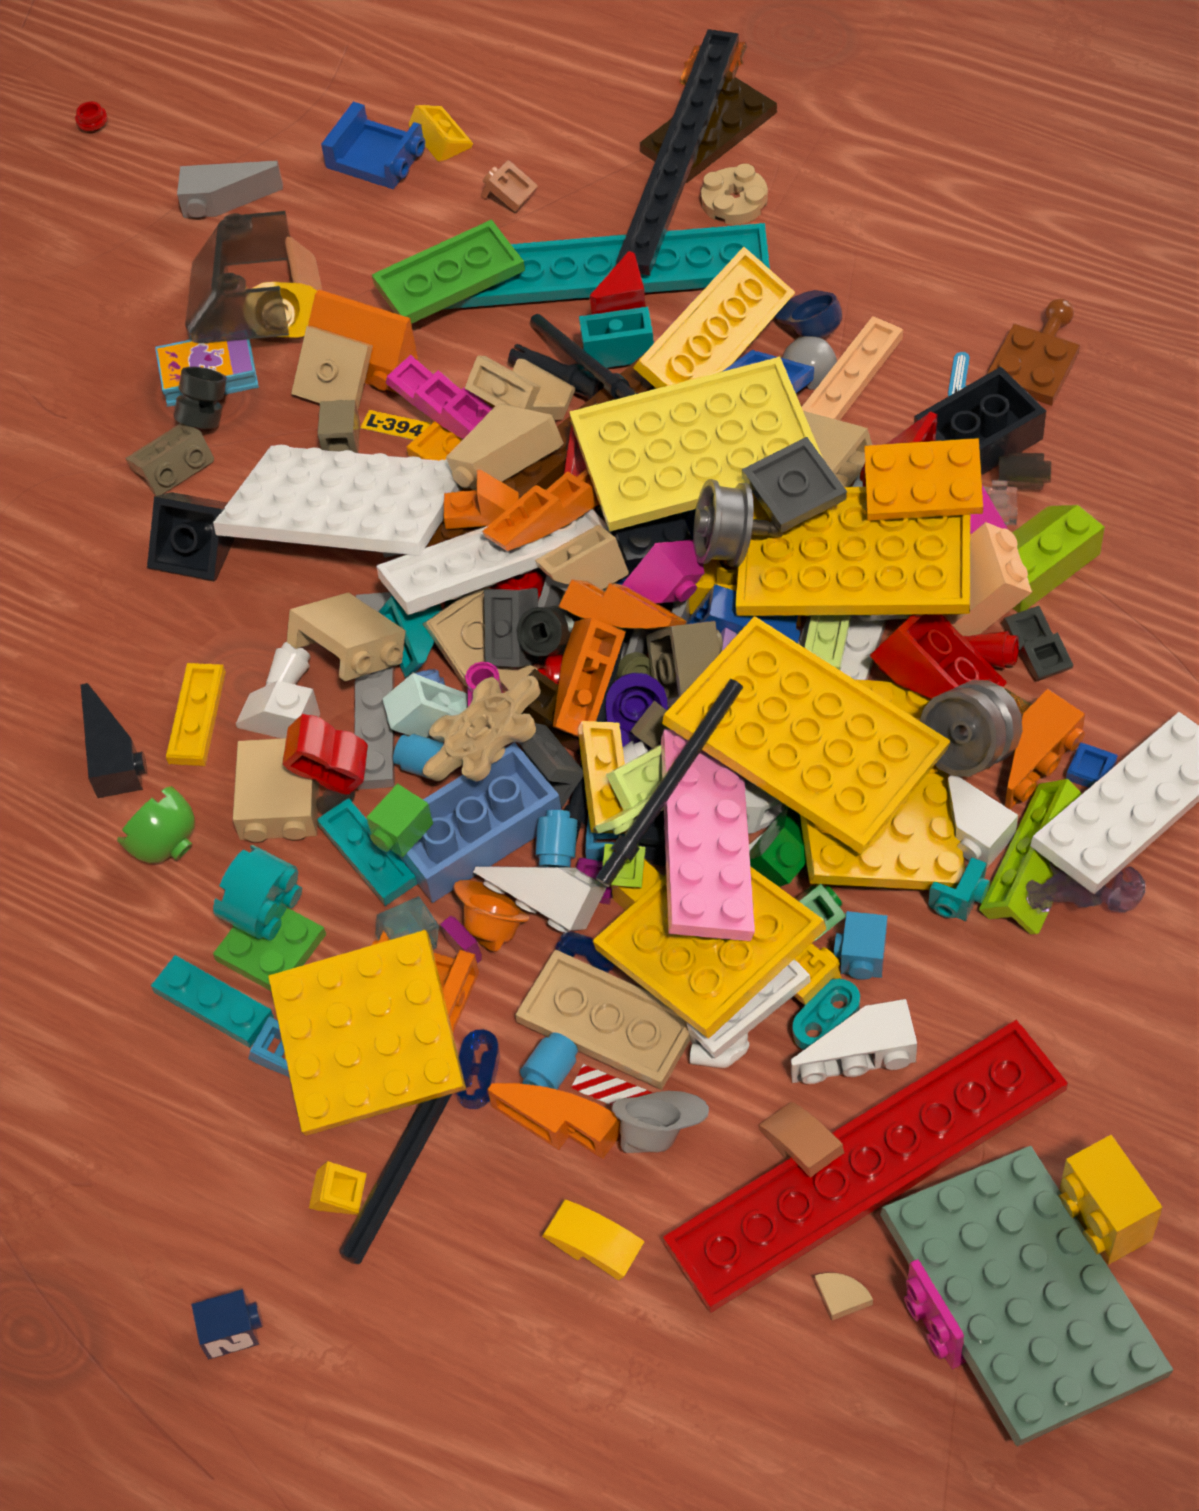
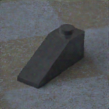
[80,683,147,798]

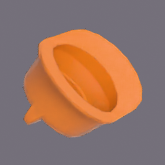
[453,880,529,952]

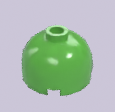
[117,786,195,864]

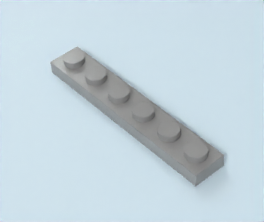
[355,592,395,790]

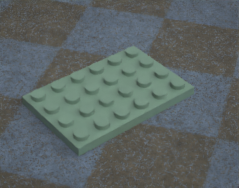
[880,1146,1174,1447]

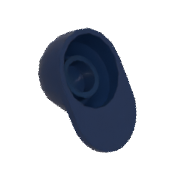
[775,290,842,338]

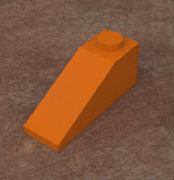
[553,618,626,737]

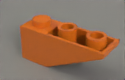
[1005,689,1085,810]

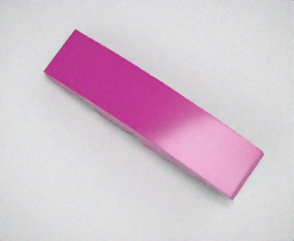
[386,355,493,439]

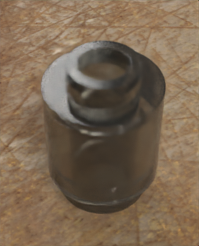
[999,453,1051,490]

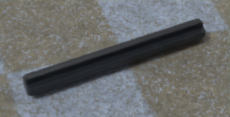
[339,1094,452,1265]

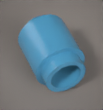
[393,734,444,780]
[535,810,578,867]
[520,1032,578,1090]

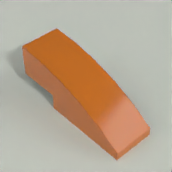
[558,579,686,630]
[487,1083,621,1159]

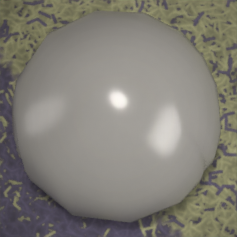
[782,336,837,390]

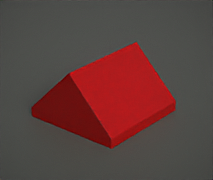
[590,251,646,314]

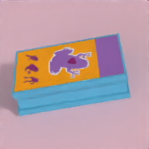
[155,328,259,407]

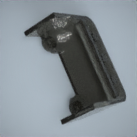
[185,211,291,343]

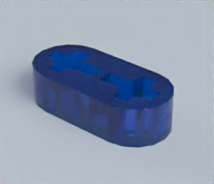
[455,1029,500,1109]

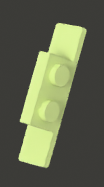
[595,744,664,835]

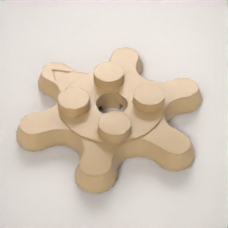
[423,676,540,782]

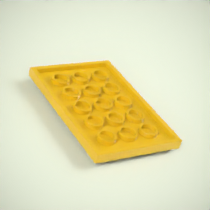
[736,487,971,616]
[662,616,950,854]
[800,679,966,890]

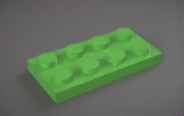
[372,219,525,324]

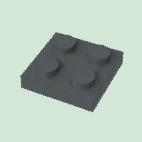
[742,437,847,533]

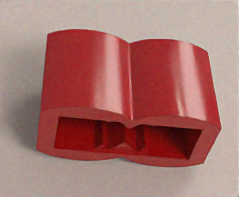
[282,714,368,795]

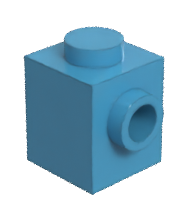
[834,911,888,980]

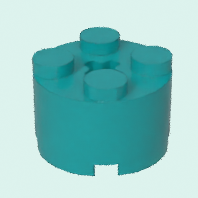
[213,845,303,941]

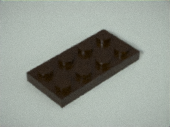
[640,74,777,183]

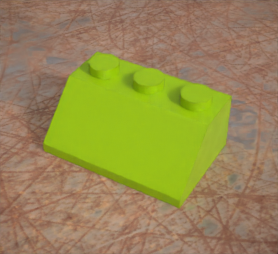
[1012,505,1105,613]

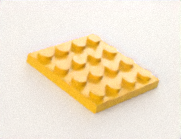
[593,866,826,1039]
[268,930,466,1136]

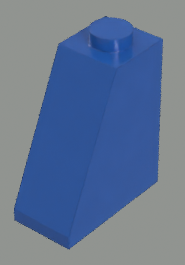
[687,584,800,643]

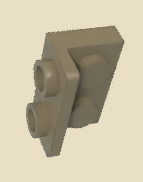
[125,423,214,496]

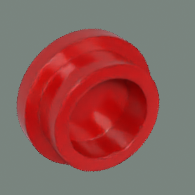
[75,101,108,131]

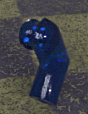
[555,931,614,973]

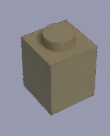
[318,400,360,453]

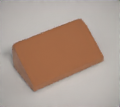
[285,237,322,290]

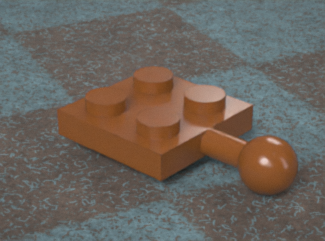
[987,299,1080,406]

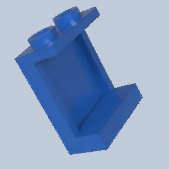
[321,101,426,190]

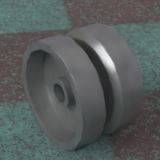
[920,680,1023,777]

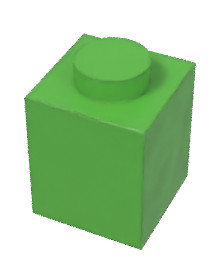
[366,783,433,858]

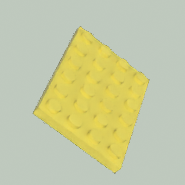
[569,357,823,532]

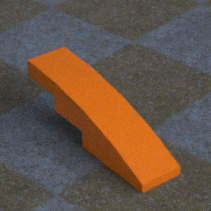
[482,469,600,551]

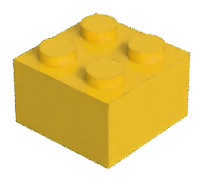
[1058,1135,1163,1265]

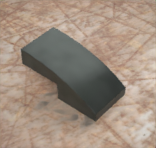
[1002,606,1074,681]

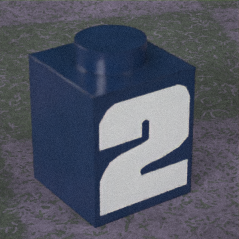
[191,1289,263,1360]

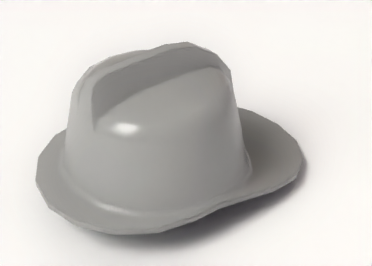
[612,1091,709,1153]

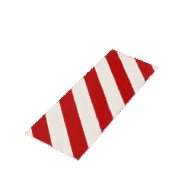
[571,1064,653,1106]

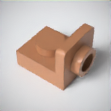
[481,160,538,212]

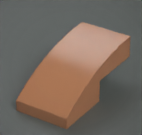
[759,1102,844,1177]

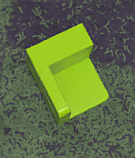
[601,844,646,888]

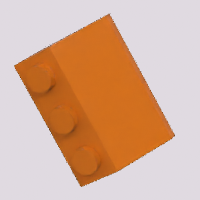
[308,289,418,394]

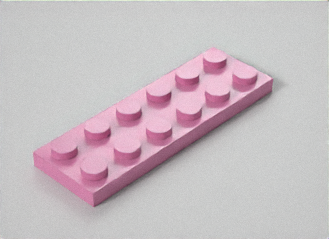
[661,729,755,941]

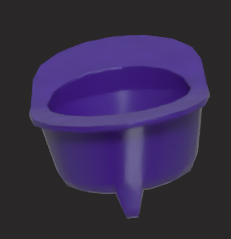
[606,673,668,751]

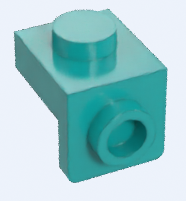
[929,857,990,921]

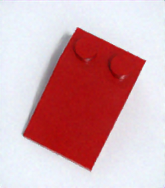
[869,614,1007,699]

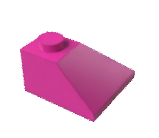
[622,540,704,603]

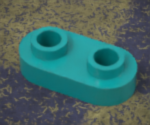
[793,979,860,1050]

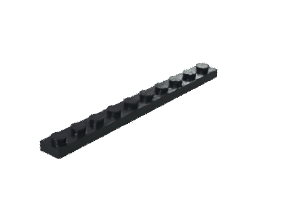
[616,29,739,276]

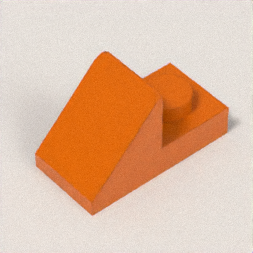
[444,470,519,529]

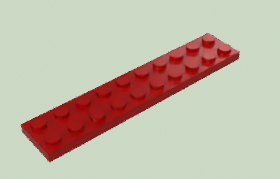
[663,1019,1068,1313]

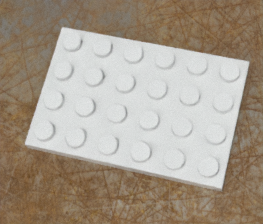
[213,445,463,556]

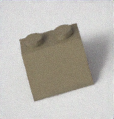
[646,621,723,708]

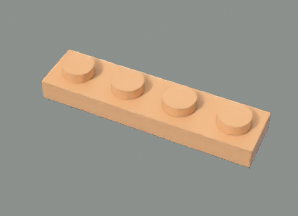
[802,316,903,420]

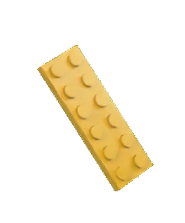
[633,247,795,389]

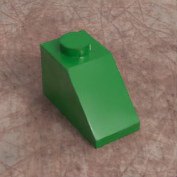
[749,806,807,887]

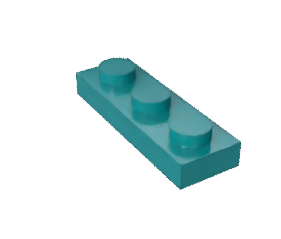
[317,798,417,906]
[151,955,274,1048]

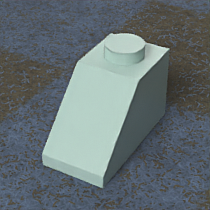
[382,673,468,737]

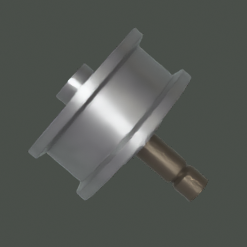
[693,479,783,567]

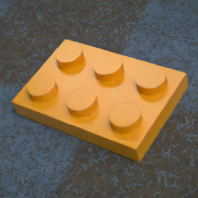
[864,438,983,521]

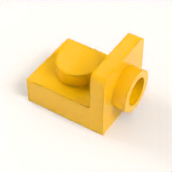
[794,943,842,1005]

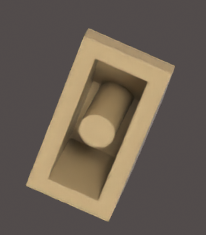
[535,524,629,589]

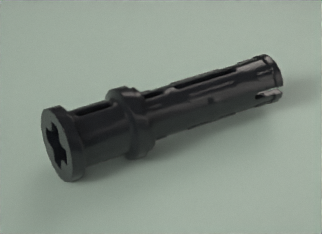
[508,344,604,400]

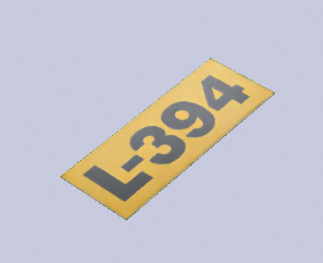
[360,410,431,440]

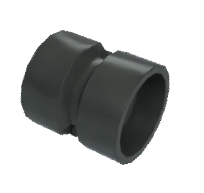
[173,366,227,429]
[517,606,581,657]

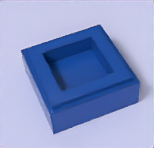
[1066,742,1118,788]

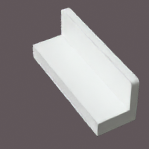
[687,959,811,1059]

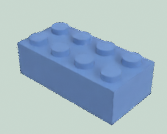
[397,742,561,903]

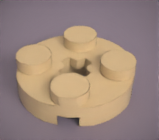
[701,164,768,225]

